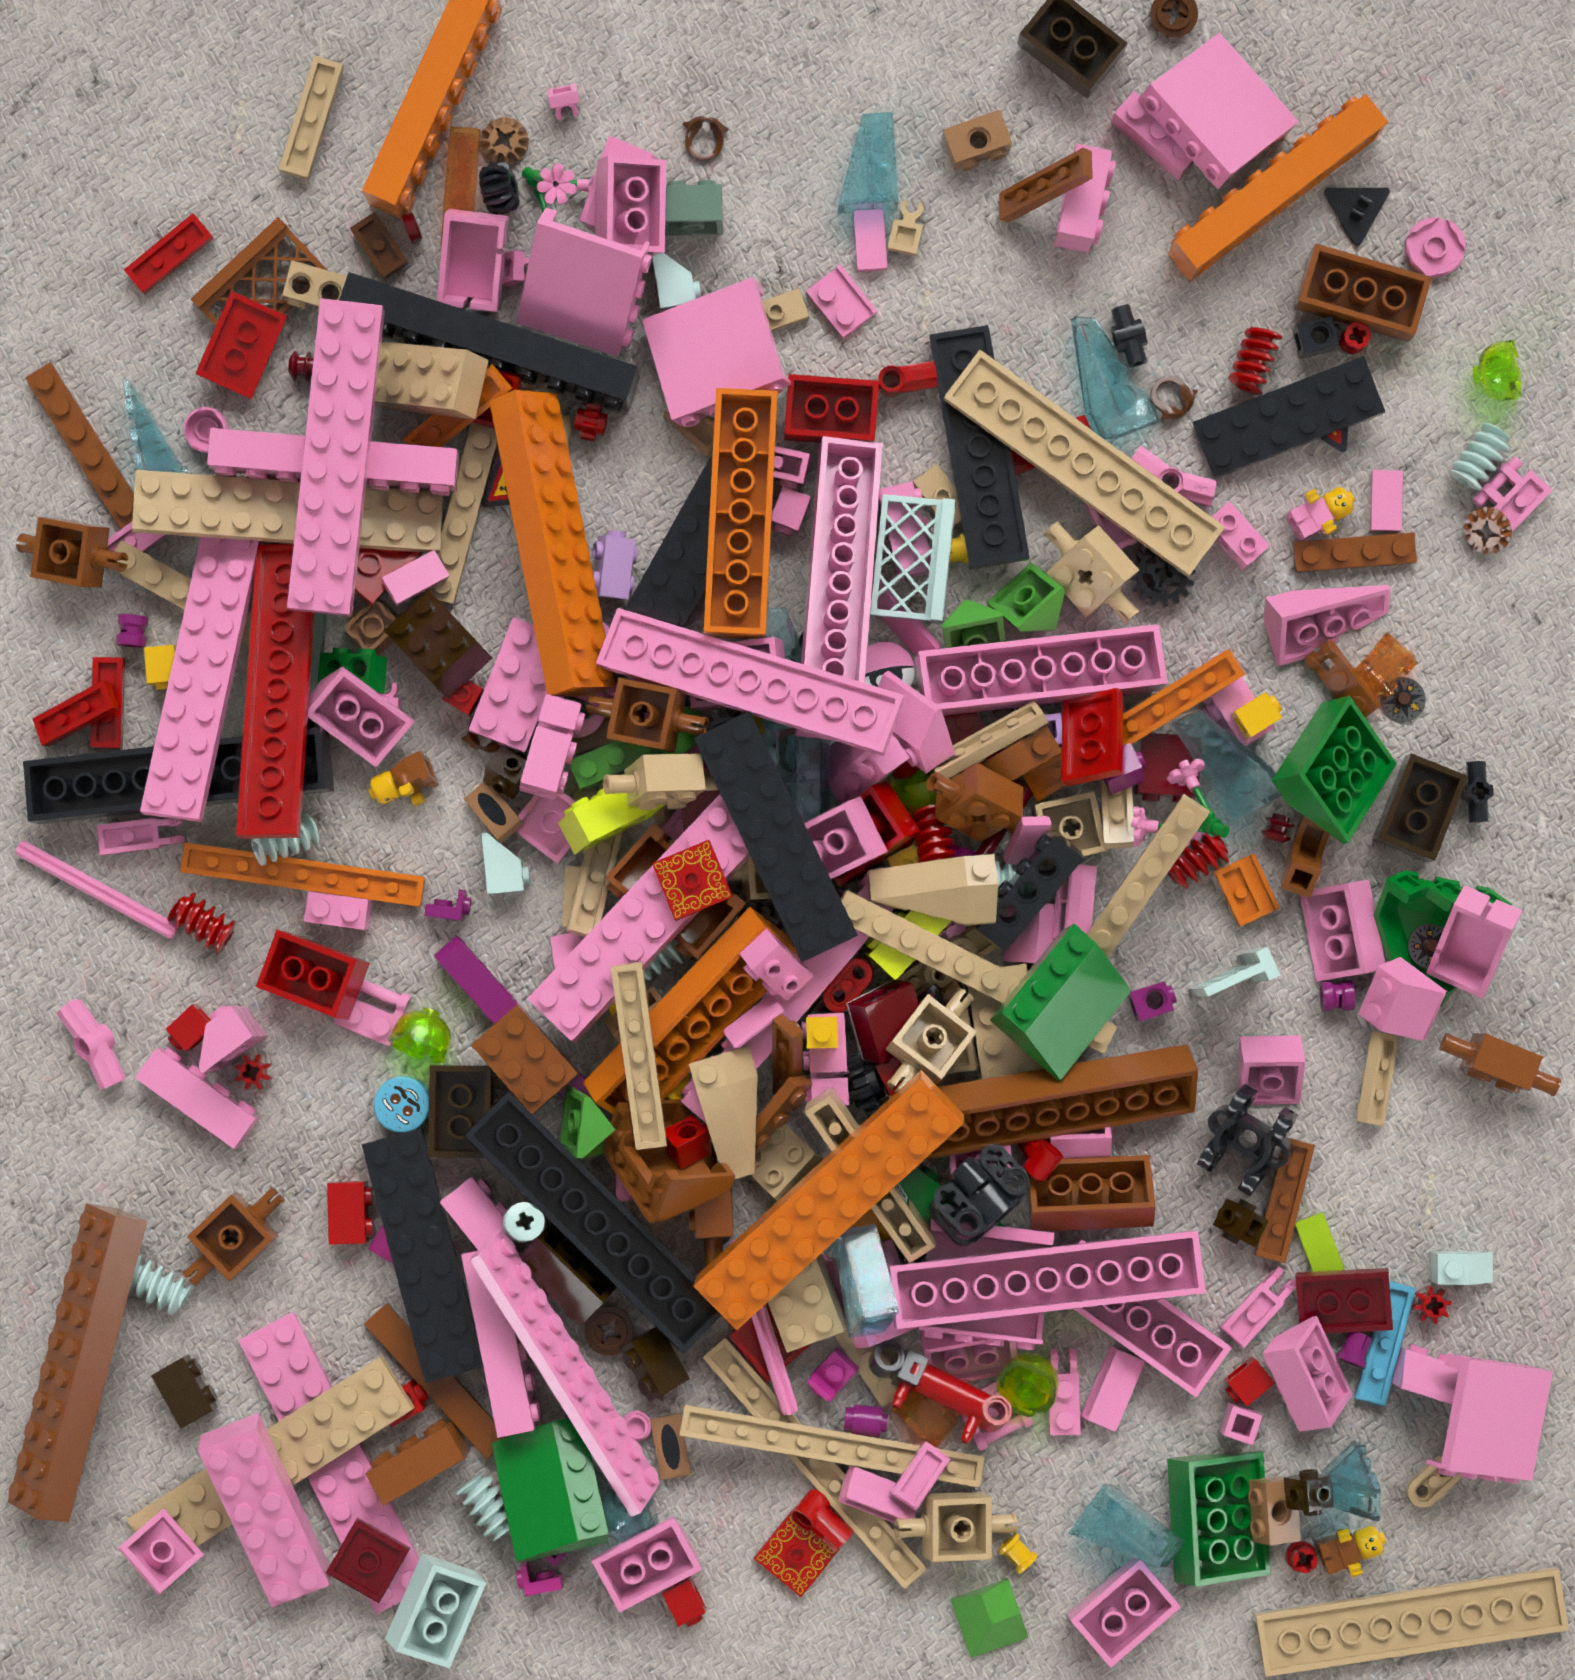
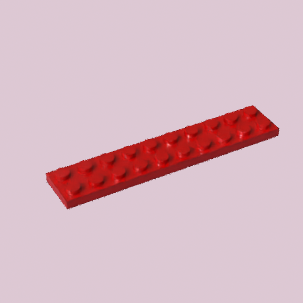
[236,544,315,839]

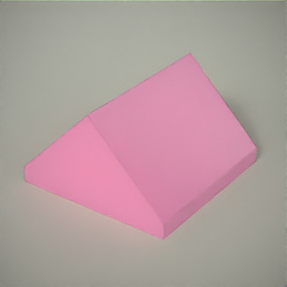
[1003,903,1055,964]
[117,1508,204,1595]

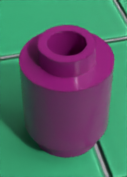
[844,1404,888,1438]

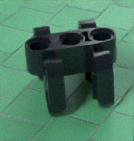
[1196,1084,1299,1196]
[929,1144,1029,1247]

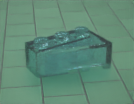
[838,112,898,213]
[832,1224,899,1338]
[1068,1484,1185,1567]

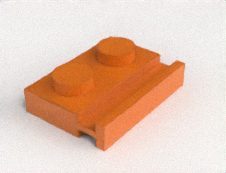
[1213,853,1280,927]

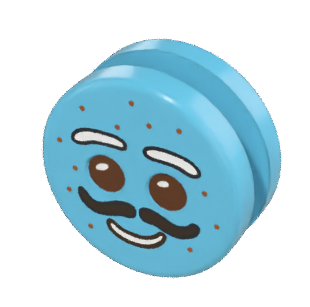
[374,1076,429,1133]

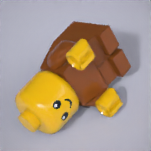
[368,751,439,806]
[1315,1526,1386,1577]

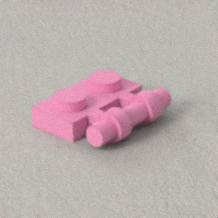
[1472,456,1553,532]

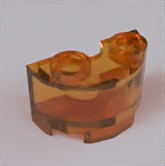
[1355,631,1418,698]
[891,1390,961,1448]

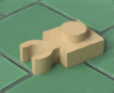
[887,199,923,257]

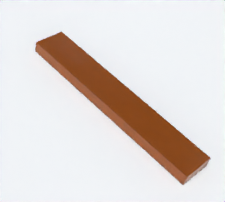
[364,1302,509,1459]

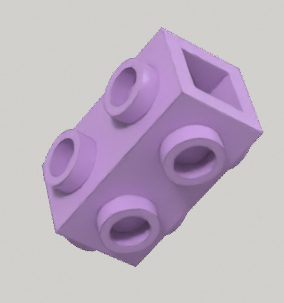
[592,530,638,600]

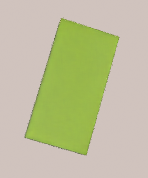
[1295,1212,1345,1272]

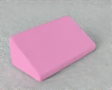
[724,995,785,1049]

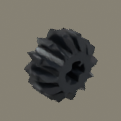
[478,162,520,215]

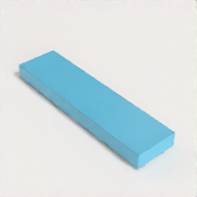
[1354,1281,1416,1407]

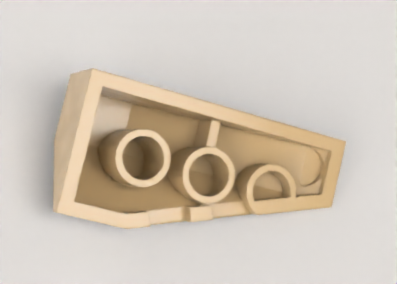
[867,854,998,925]
[689,1046,758,1179]

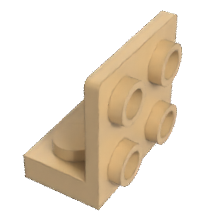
[751,1124,823,1201]

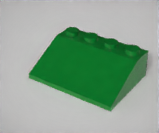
[1271,696,1397,844]
[990,923,1131,1081]
[491,1418,609,1563]
[1167,1451,1271,1587]

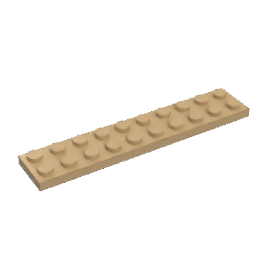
[944,350,1225,577]
[132,470,442,554]
[126,1355,415,1547]
[1254,1567,1569,1677]

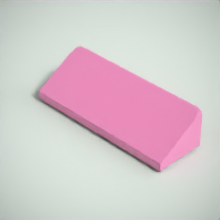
[870,580,940,656]

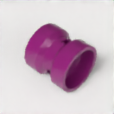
[116,614,149,648]
[1320,981,1355,1012]

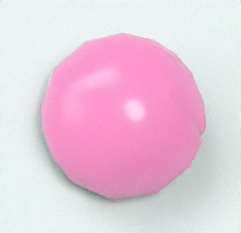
[184,407,230,453]

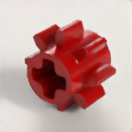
[574,402,608,442]
[234,1054,273,1090]
[1412,1285,1452,1324]

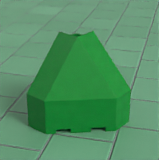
[1373,870,1512,1007]

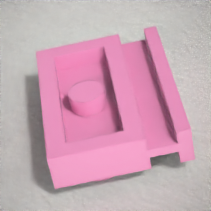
[806,264,877,340]

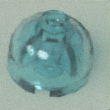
[601,1486,658,1542]

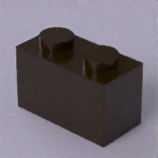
[620,1327,690,1401]
[151,1354,218,1429]

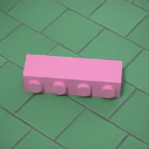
[135,1046,260,1149]

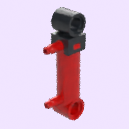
[868,1341,1012,1444]

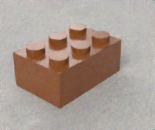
[471,1004,580,1114]
[365,1419,470,1506]

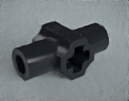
[1111,304,1148,368]
[1461,761,1494,823]

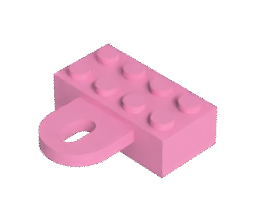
[468,617,605,754]

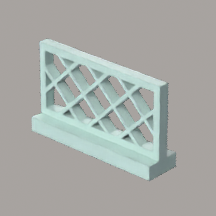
[870,494,956,624]
[1189,947,1281,997]

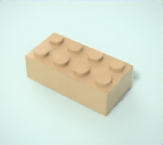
[375,342,489,419]
[966,964,1042,1080]
[768,1254,849,1352]

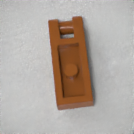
[1305,640,1382,718]

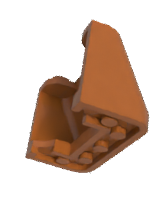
[605,823,746,959]
[604,1099,735,1223]

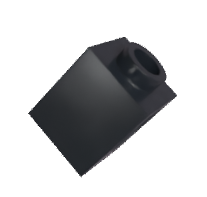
[1292,316,1341,359]

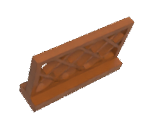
[191,217,327,326]

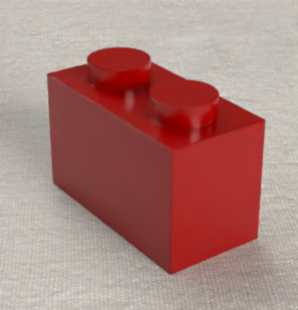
[327,1181,374,1245]

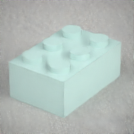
[385,1553,487,1669]

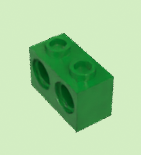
[318,648,388,694]

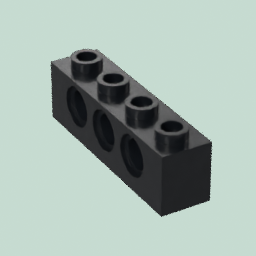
[976,829,1083,951]

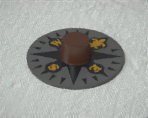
[1380,677,1426,722]
[1408,924,1444,969]

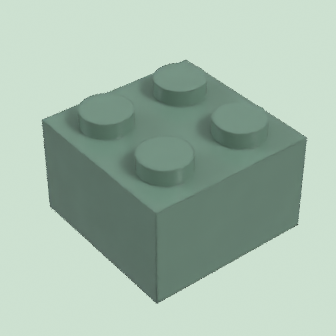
[665,180,723,236]

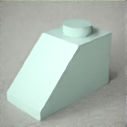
[652,253,701,312]
[482,833,531,895]
[1431,1251,1493,1285]

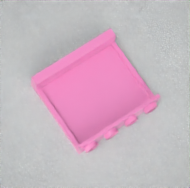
[1138,32,1299,189]
[516,208,652,357]
[642,277,791,427]
[918,1218,1054,1350]
[1426,1353,1553,1484]

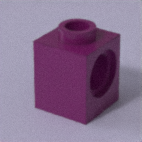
[1128,981,1177,1021]

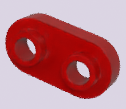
[823,958,874,1012]

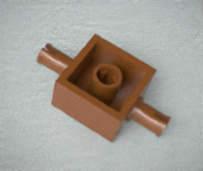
[16,517,128,588]
[587,678,709,753]
[926,763,1023,842]
[1439,1033,1561,1096]
[689,1143,734,1267]
[182,1187,285,1286]

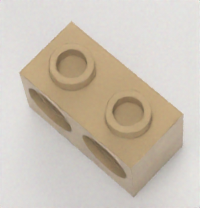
[282,260,347,313]

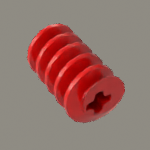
[1228,327,1283,396]
[912,805,956,863]
[1167,833,1230,889]
[167,892,236,955]

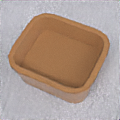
[345,600,399,656]

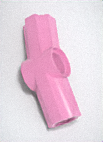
[1131,446,1217,507]
[57,998,126,1090]

